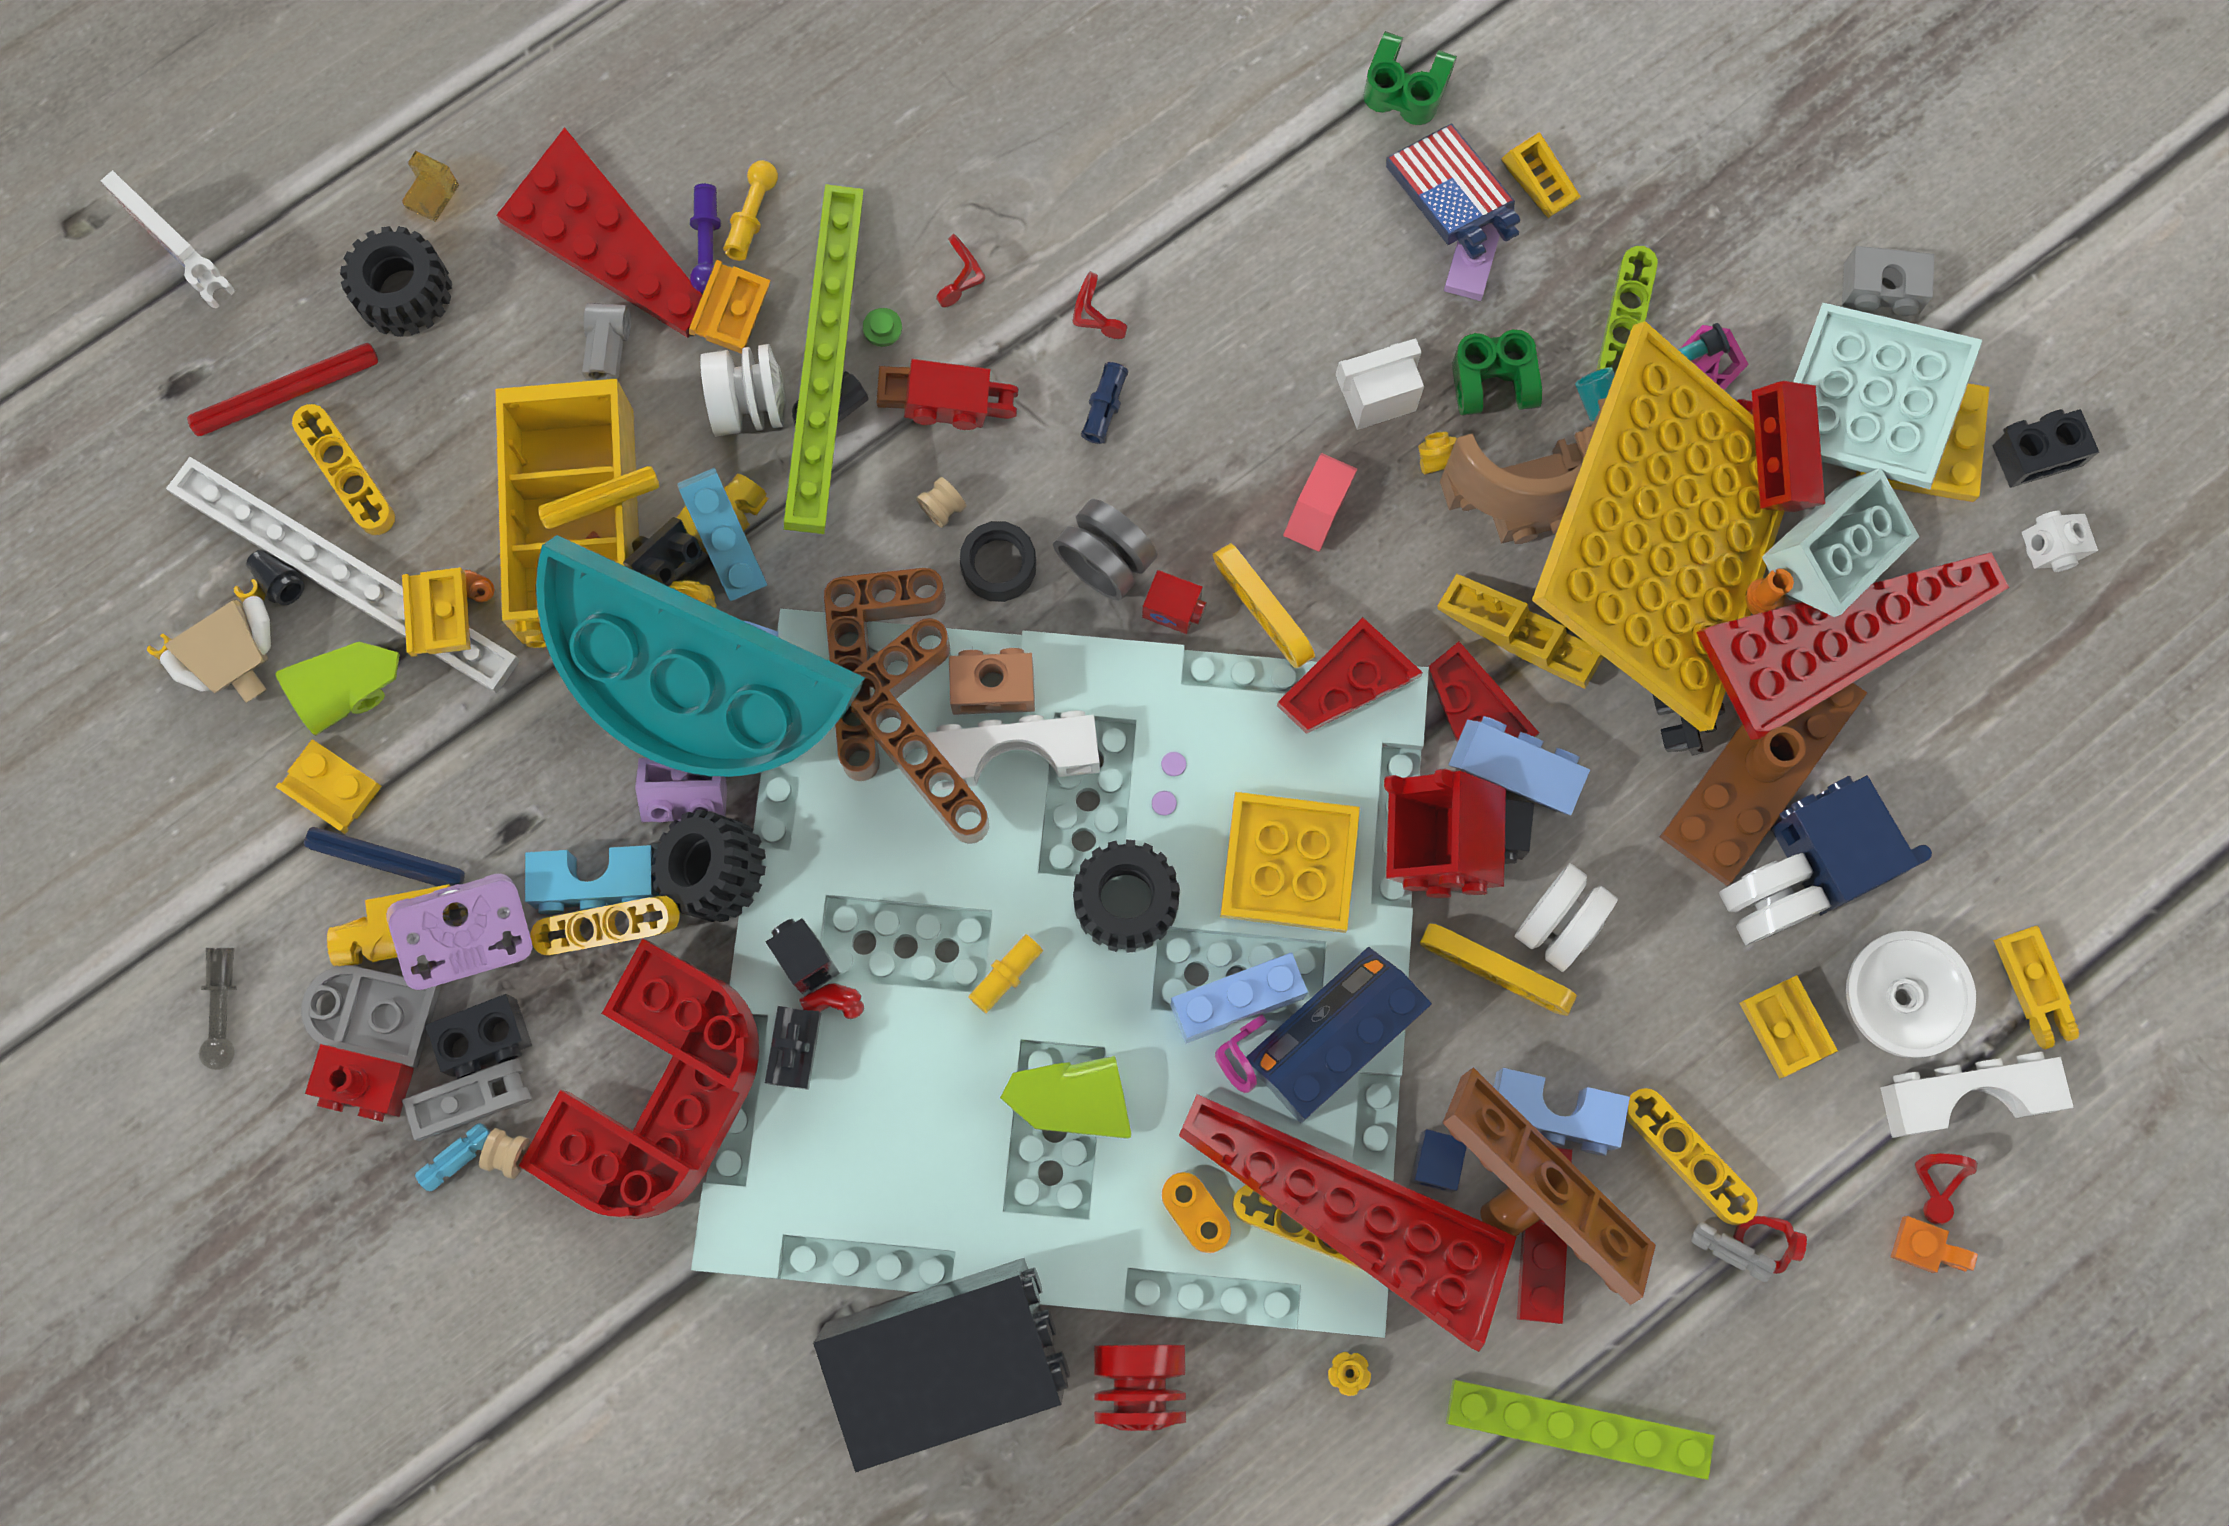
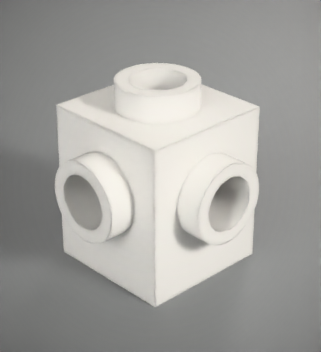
[2022,511,2098,572]

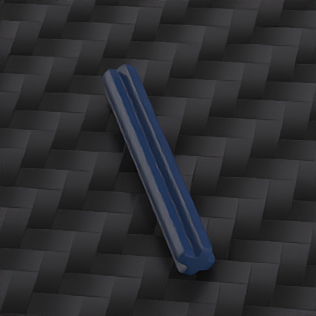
[304,827,465,886]

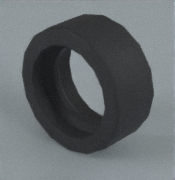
[960,521,1036,602]

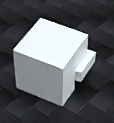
[1336,338,1424,430]

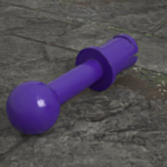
[690,183,721,294]

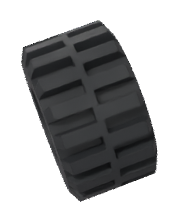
[340,226,452,337]
[651,810,766,922]
[1073,839,1180,953]

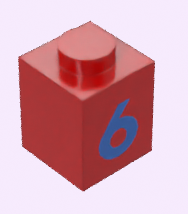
[1142,570,1207,634]

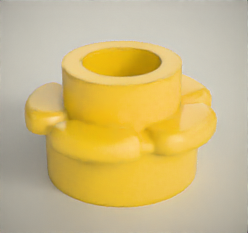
[1328,1352,1371,1396]

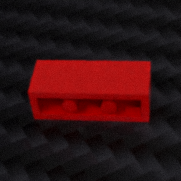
[1751,381,1825,512]

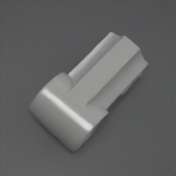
[582,303,631,380]

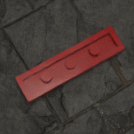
[1517,1148,1572,1324]

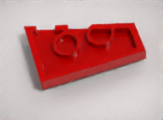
[1277,617,1423,734]
[1428,641,1540,743]

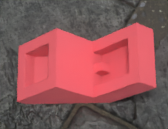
[1283,453,1358,552]

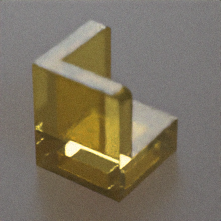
[402,150,459,222]

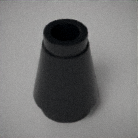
[246,550,305,606]

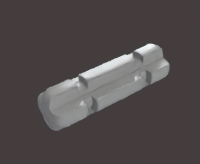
[1691,1222,1776,1282]

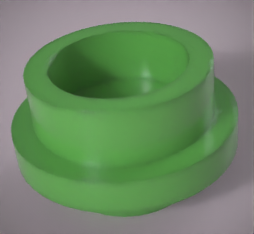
[863,308,902,347]

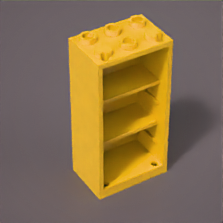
[495,379,639,648]

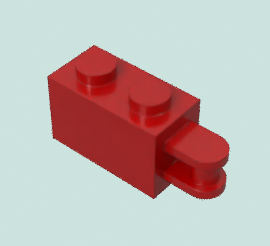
[904,359,1019,430]

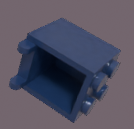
[1771,775,1932,916]

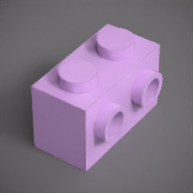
[635,758,727,822]

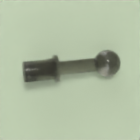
[199,947,237,1070]

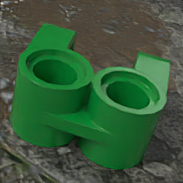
[1363,31,1457,125]
[1452,329,1542,416]

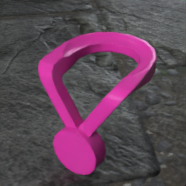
[1215,1014,1268,1093]

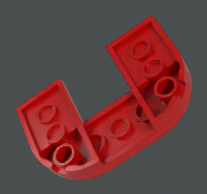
[519,938,759,1219]

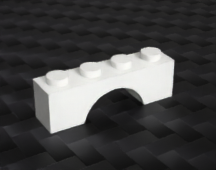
[927,711,1100,791]
[1880,1052,2074,1138]

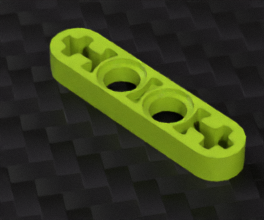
[1596,246,1658,371]

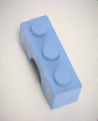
[1170,952,1308,1044]
[1494,1068,1630,1156]

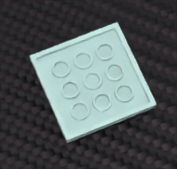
[1793,303,1982,489]

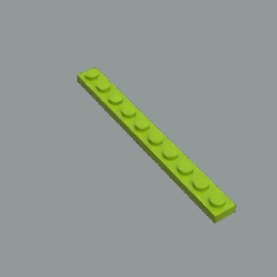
[784,184,864,534]

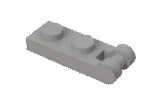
[402,1059,532,1141]

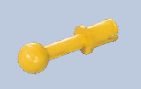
[723,160,778,261]

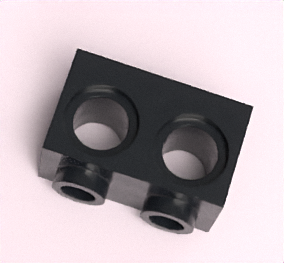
[1992,409,2099,488]
[765,918,840,996]
[425,994,532,1079]

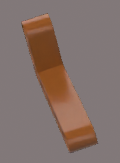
[824,568,946,781]
[850,618,989,844]

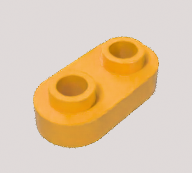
[1162,1172,1231,1253]

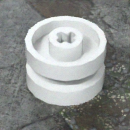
[1718,853,1831,946]
[1514,863,1618,972]

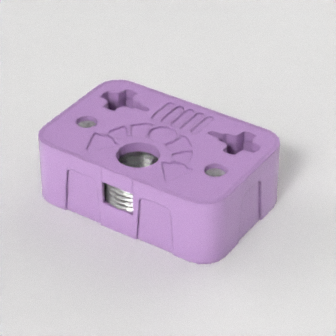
[386,873,532,990]

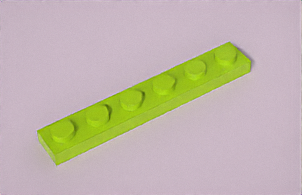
[1445,1380,1715,1480]

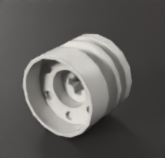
[700,344,786,437]

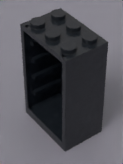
[813,1258,1070,1473]

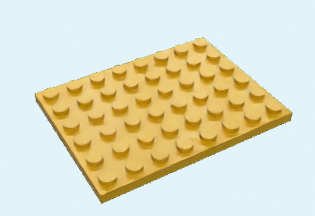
[1532,321,1785,731]

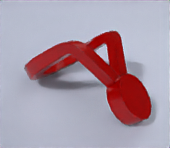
[936,233,985,308]
[1072,271,1128,339]
[1915,1153,1978,1225]
[1733,1216,1807,1274]

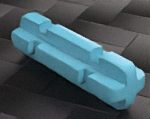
[415,1123,491,1191]

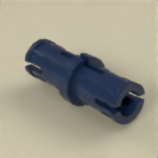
[1081,362,1129,444]

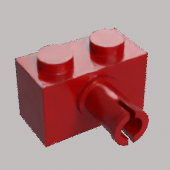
[305,1044,414,1122]

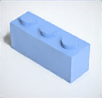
[1449,716,1590,815]

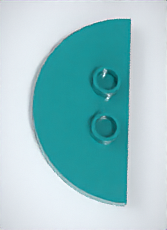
[536,535,865,777]

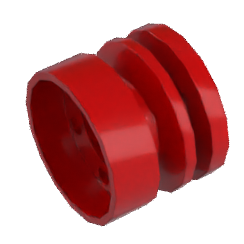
[1094,1344,1186,1431]

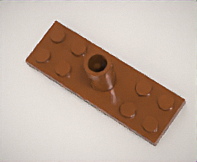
[1659,683,1867,886]
[1443,1067,1656,1305]

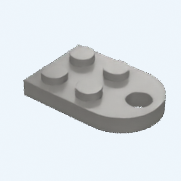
[301,965,441,1068]

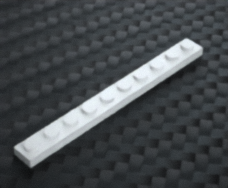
[166,457,520,694]

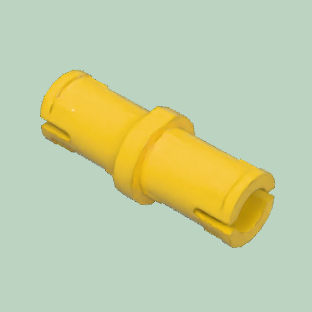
[968,934,1043,1014]

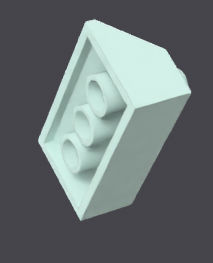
[1762,468,1919,617]

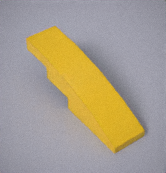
[1437,573,1604,689]

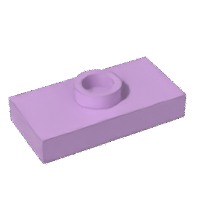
[1444,224,1500,301]

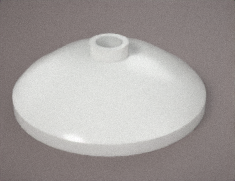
[1846,931,1976,1058]

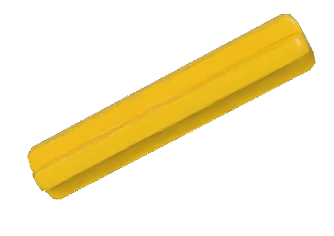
[538,466,659,529]

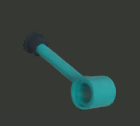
[1575,323,1730,421]

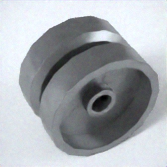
[1053,499,1157,601]

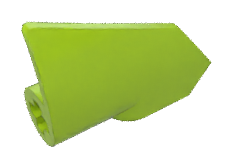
[275,642,400,736]
[1000,1056,1131,1139]

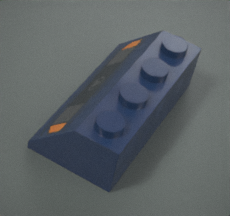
[1246,947,1432,1123]

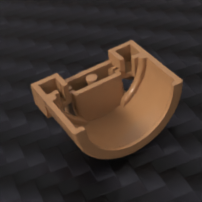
[1440,398,1606,544]

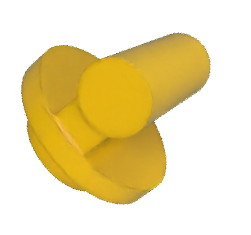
[1418,432,1457,475]

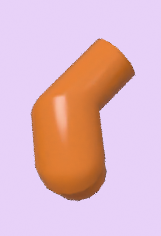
[464,570,495,602]

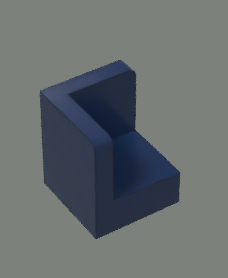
[1410,1129,1467,1193]

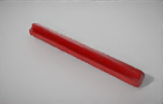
[187,343,379,436]

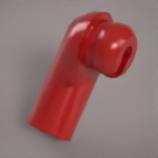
[799,983,864,1019]

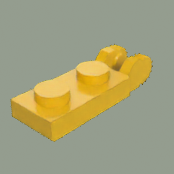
[1993,926,2080,1050]

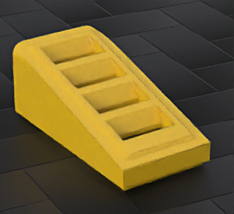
[1501,132,1581,218]

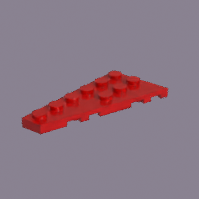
[496,127,702,338]

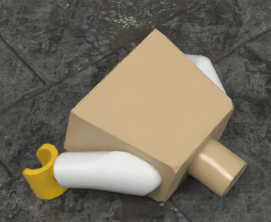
[147,579,271,703]

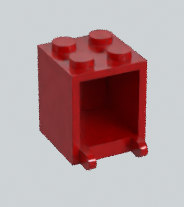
[1384,769,1506,898]

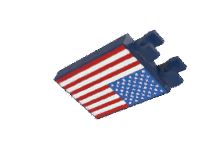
[1386,123,1520,259]

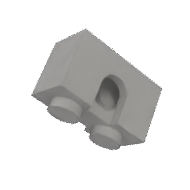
[1842,246,1934,316]

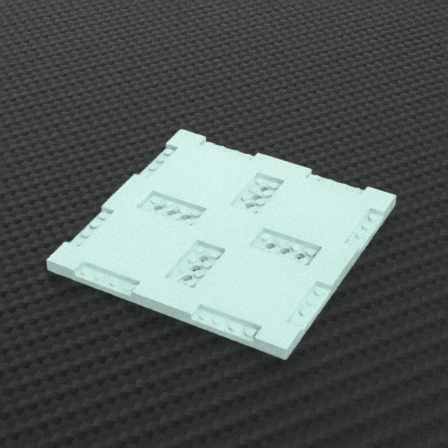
[691,608,1429,1338]

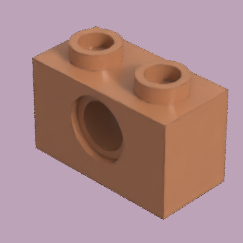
[949,648,1035,715]

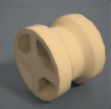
[916,477,966,528]
[479,1128,530,1179]

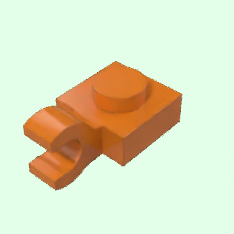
[1890,1216,1978,1273]

